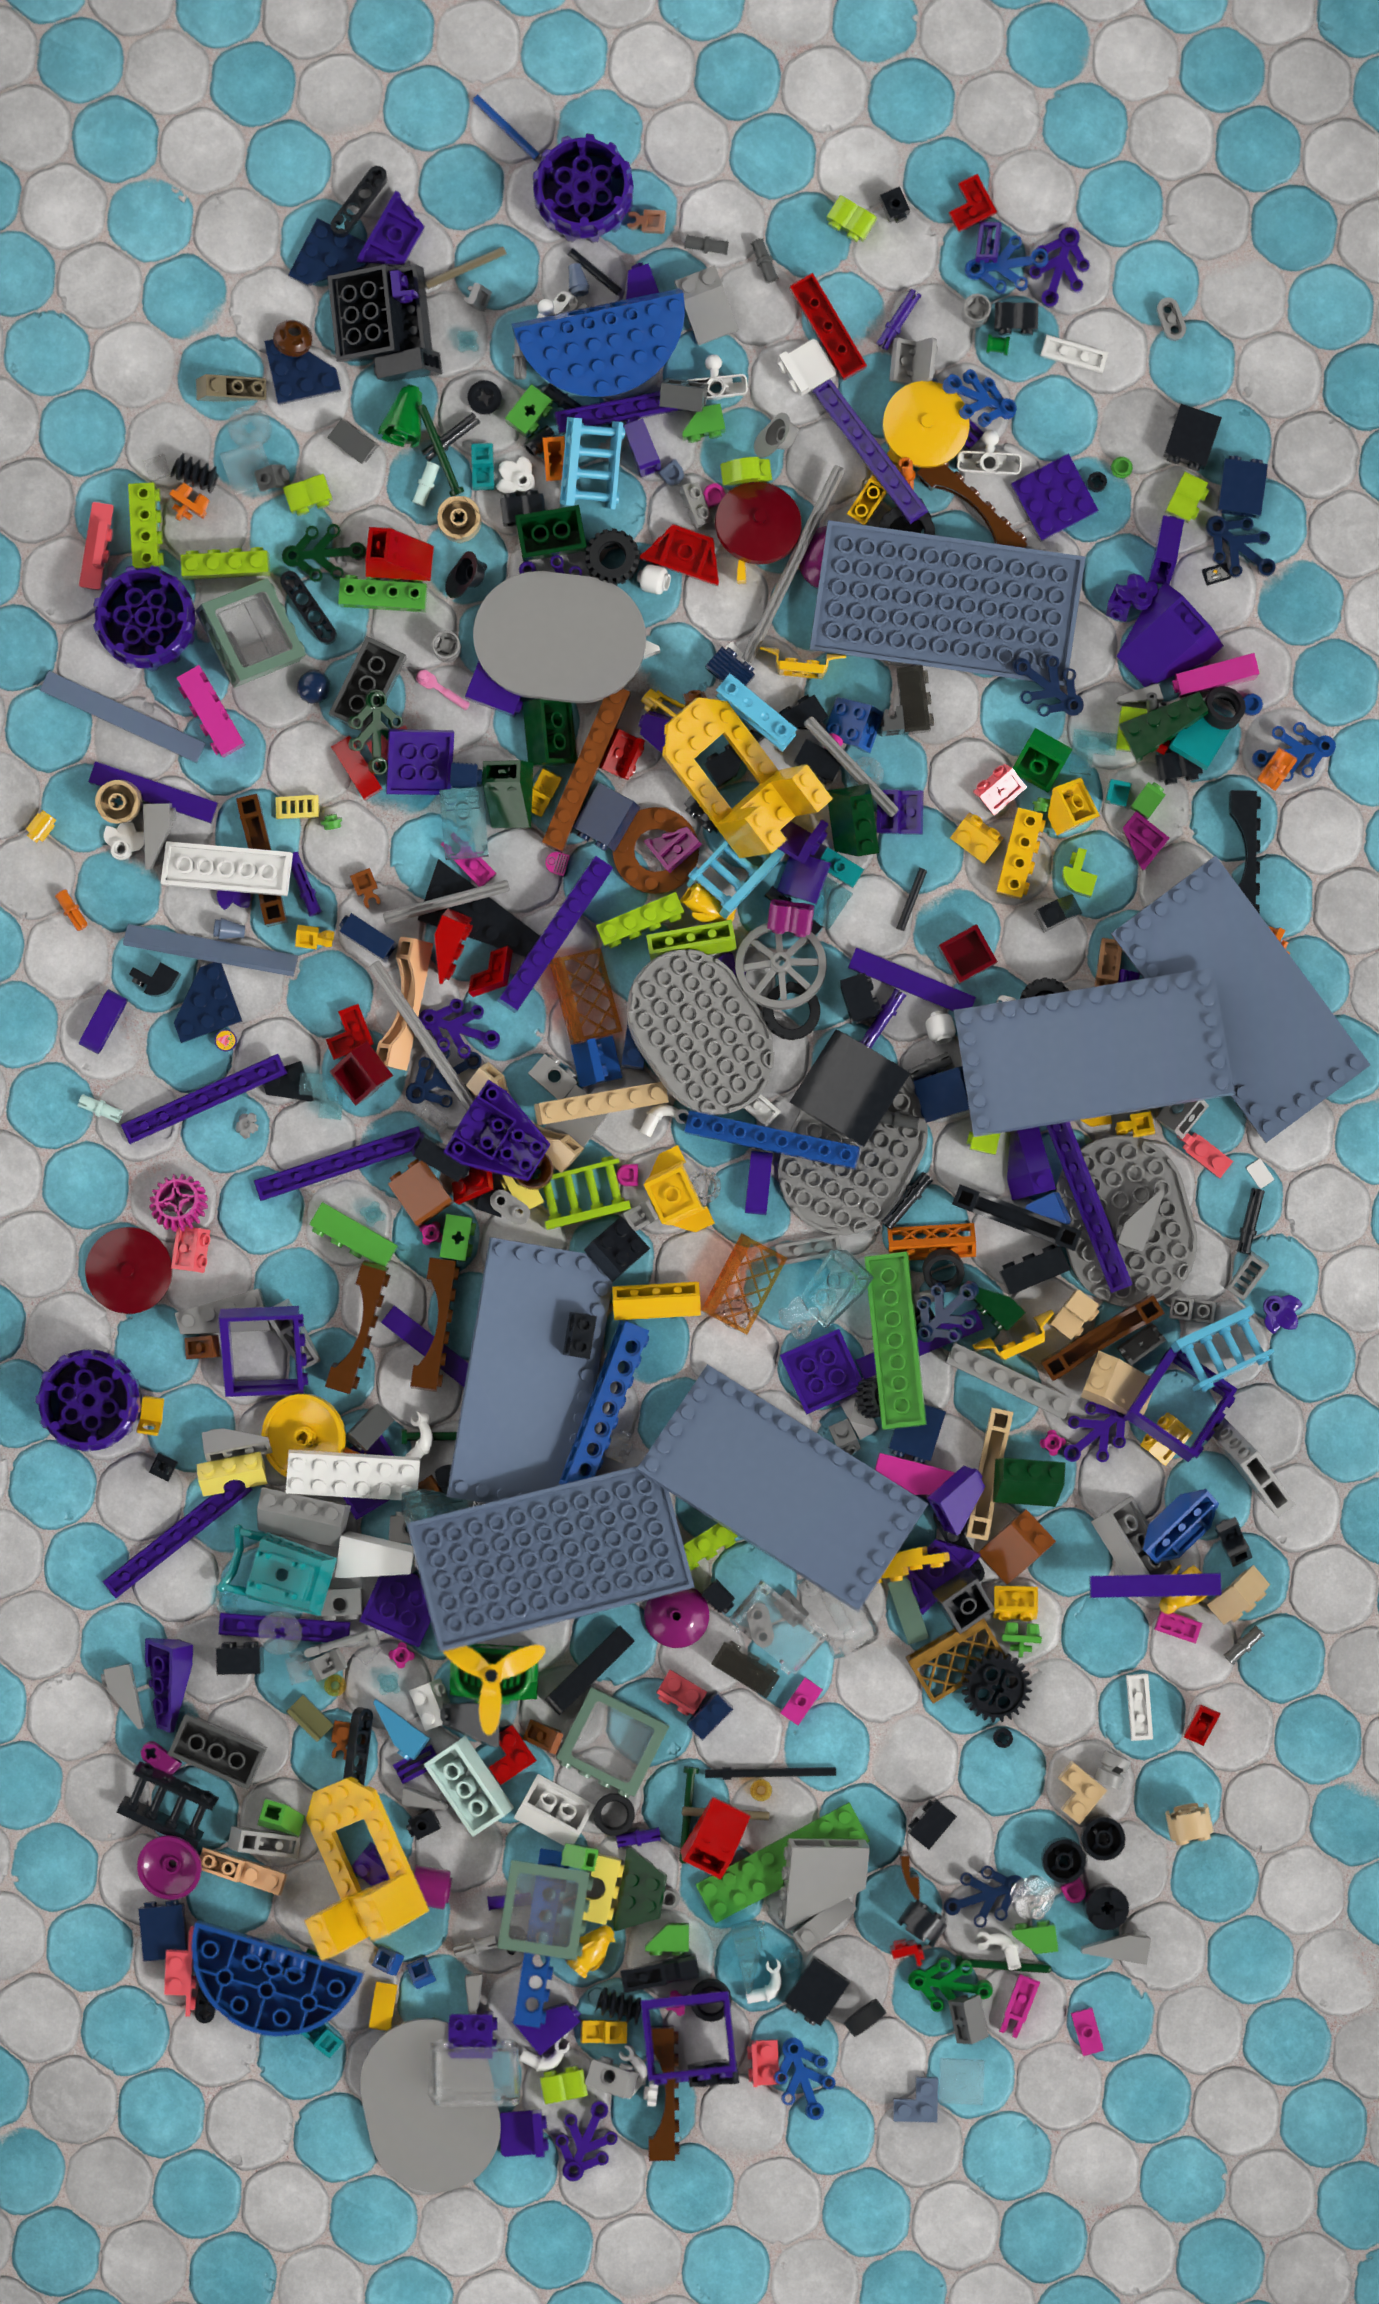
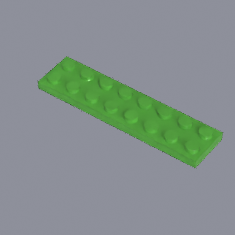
[864,1252,927,1430]
[695,1802,870,1923]

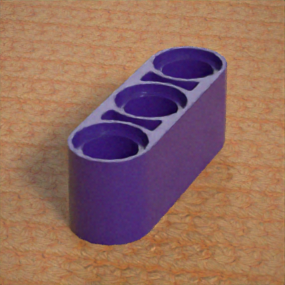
[79,989,128,1054]
[745,1151,773,1215]

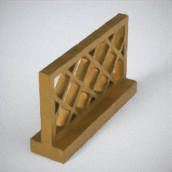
[905,1618,1006,1703]

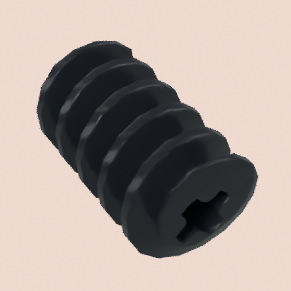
[170,453,219,494]
[595,1987,642,2026]

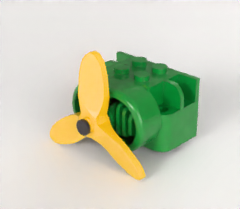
[443,1643,546,1735]

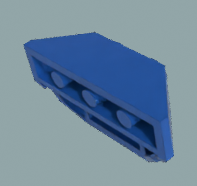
[1143,1489,1219,1564]

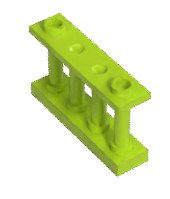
[536,1155,631,1230]

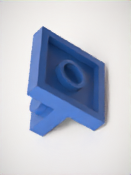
[571,1036,622,1088]

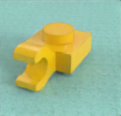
[295,925,334,950]
[1115,1111,1155,1138]

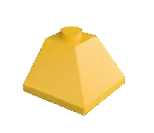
[1048,777,1100,836]

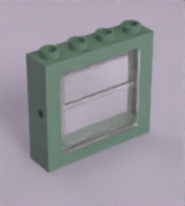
[195,578,306,688]
[556,1686,670,1798]
[498,1860,593,1961]

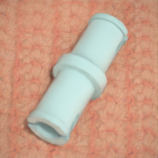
[412,461,440,507]
[78,1094,123,1123]

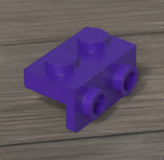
[351,1842,390,1886]

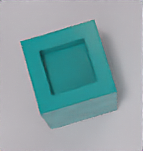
[1105,779,1132,807]

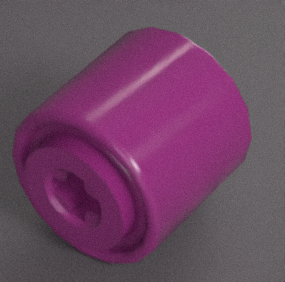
[414,1865,452,1910]

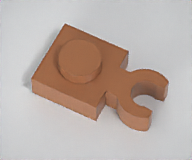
[627,210,666,234]

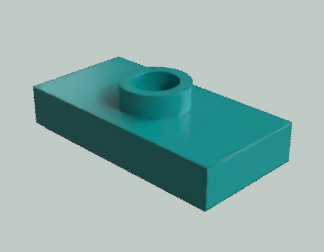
[820,847,864,888]

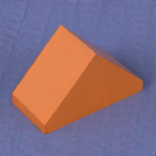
[543,436,565,481]

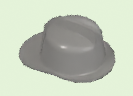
[754,413,799,458]

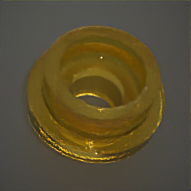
[324,1674,346,1697]
[750,1779,772,1801]

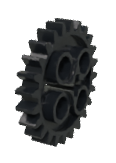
[961,1651,1032,1723]

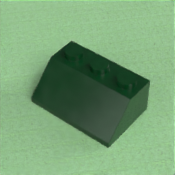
[515,505,586,562]
[523,698,577,767]
[827,784,879,857]
[993,1458,1066,1507]

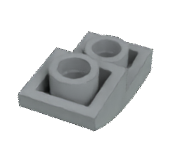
[1169,1296,1217,1324]

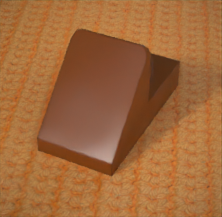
[185,1335,220,1359]
[523,1719,564,1754]

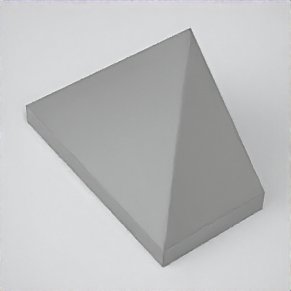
[839,1393,879,1440]

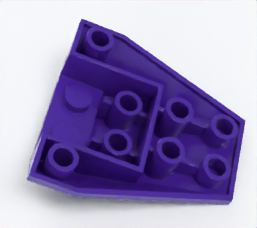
[1116,582,1224,687]
[443,1080,551,1181]

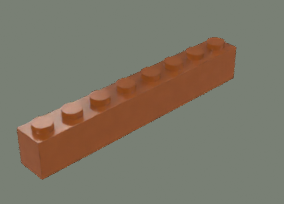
[542,689,631,853]

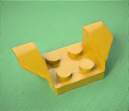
[760,647,846,679]
[643,1145,715,1232]
[972,1310,1054,1360]

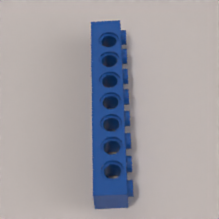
[684,1111,860,1170]
[559,1320,649,1485]
[513,1848,569,2028]

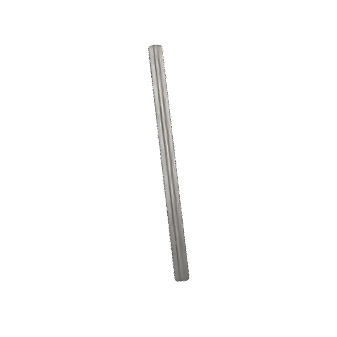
[742,465,845,663]
[369,961,474,1110]

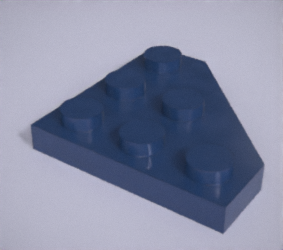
[288,218,368,286]
[264,339,341,405]
[174,962,243,1043]

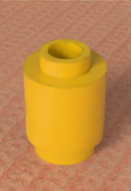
[26,810,56,843]

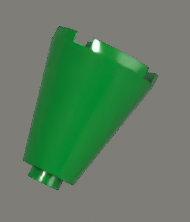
[378,385,422,448]

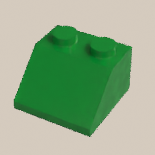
[1013,728,1073,793]

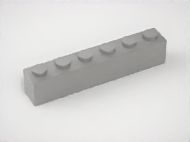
[945,1343,1074,1419]

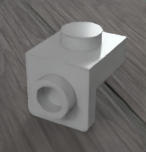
[620,1200,658,1232]
[308,1648,347,1682]

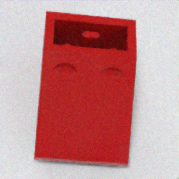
[365,527,434,581]
[434,908,473,984]
[680,1797,751,1879]

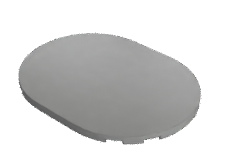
[473,571,646,703]
[627,949,775,1115]
[778,1082,928,1235]
[1055,1135,1197,1307]
[360,2018,501,2192]

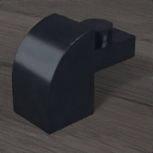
[129,962,181,997]
[1215,1517,1253,1567]
[687,2059,740,2087]

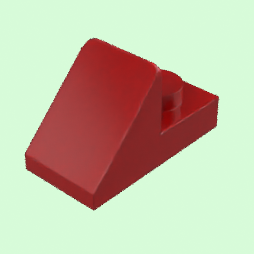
[1184,1704,1221,1746]

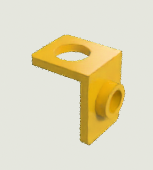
[136,1395,164,1436]

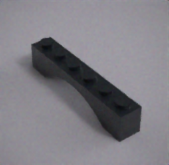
[704,694,828,788]
[1229,790,1261,914]
[952,1184,1083,1251]

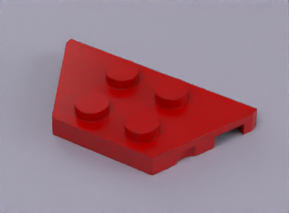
[640,524,719,587]

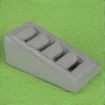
[1116,683,1164,704]
[1226,1251,1269,1301]
[402,1787,449,1810]
[465,1973,483,2014]

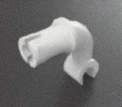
[639,1104,688,1137]
[405,1412,433,1459]
[975,1932,1021,1970]
[745,1959,782,2004]
[519,2039,570,2072]
[619,2045,647,2099]

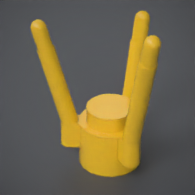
[641,688,685,717]

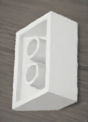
[514,1774,595,1846]

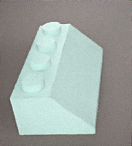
[423,1736,514,1837]

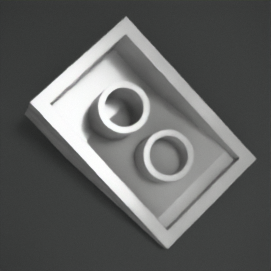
[675,265,738,346]
[545,1085,610,1148]

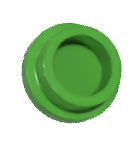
[1111,457,1133,479]
[1032,797,1051,812]
[321,814,342,830]

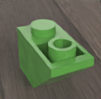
[682,404,726,443]
[1130,782,1166,820]
[257,1799,305,1838]
[561,1843,599,1871]
[1010,1920,1059,1954]
[645,1923,689,1956]

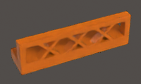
[887,1223,976,1260]

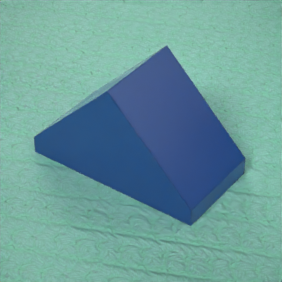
[1025,1192,1071,1224]

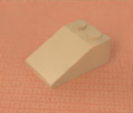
[1081,1351,1153,1415]

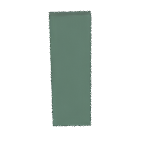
[887,1576,929,1645]

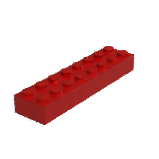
[789,273,867,381]

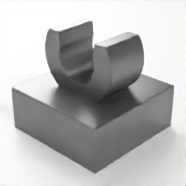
[463,283,492,312]

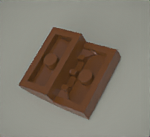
[899,1851,920,1900]

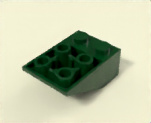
[482,760,534,828]
[959,1283,1026,1331]

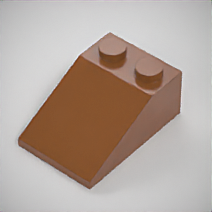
[979,1509,1056,1585]

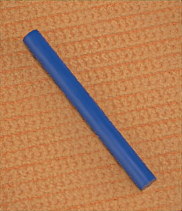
[472,95,540,160]

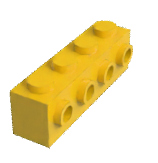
[996,807,1046,900]
[612,1282,701,1320]

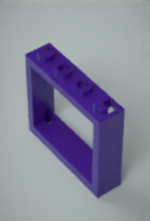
[219,1306,308,1397]
[1124,1347,1237,1462]
[641,1991,737,2085]

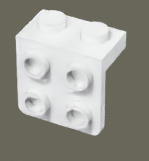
[777,339,836,397]

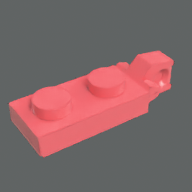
[1176,1132,1234,1179]

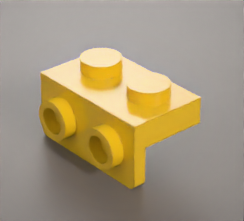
[950,813,1004,864]

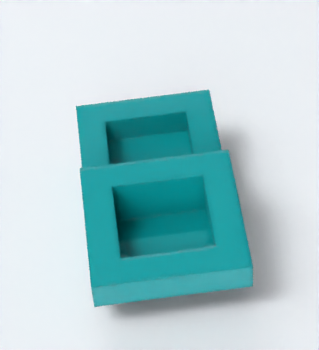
[471,443,494,491]
[301,2024,344,2059]

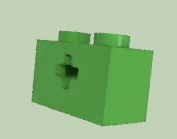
[505,384,553,437]
[440,1214,476,1261]

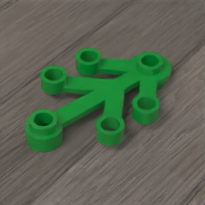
[908,1957,993,2012]

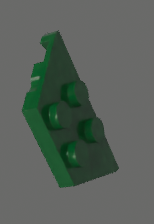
[613,1847,667,1931]

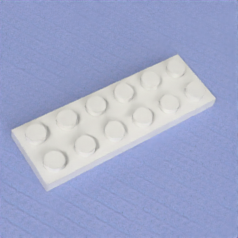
[161,841,293,896]
[286,1450,420,1501]

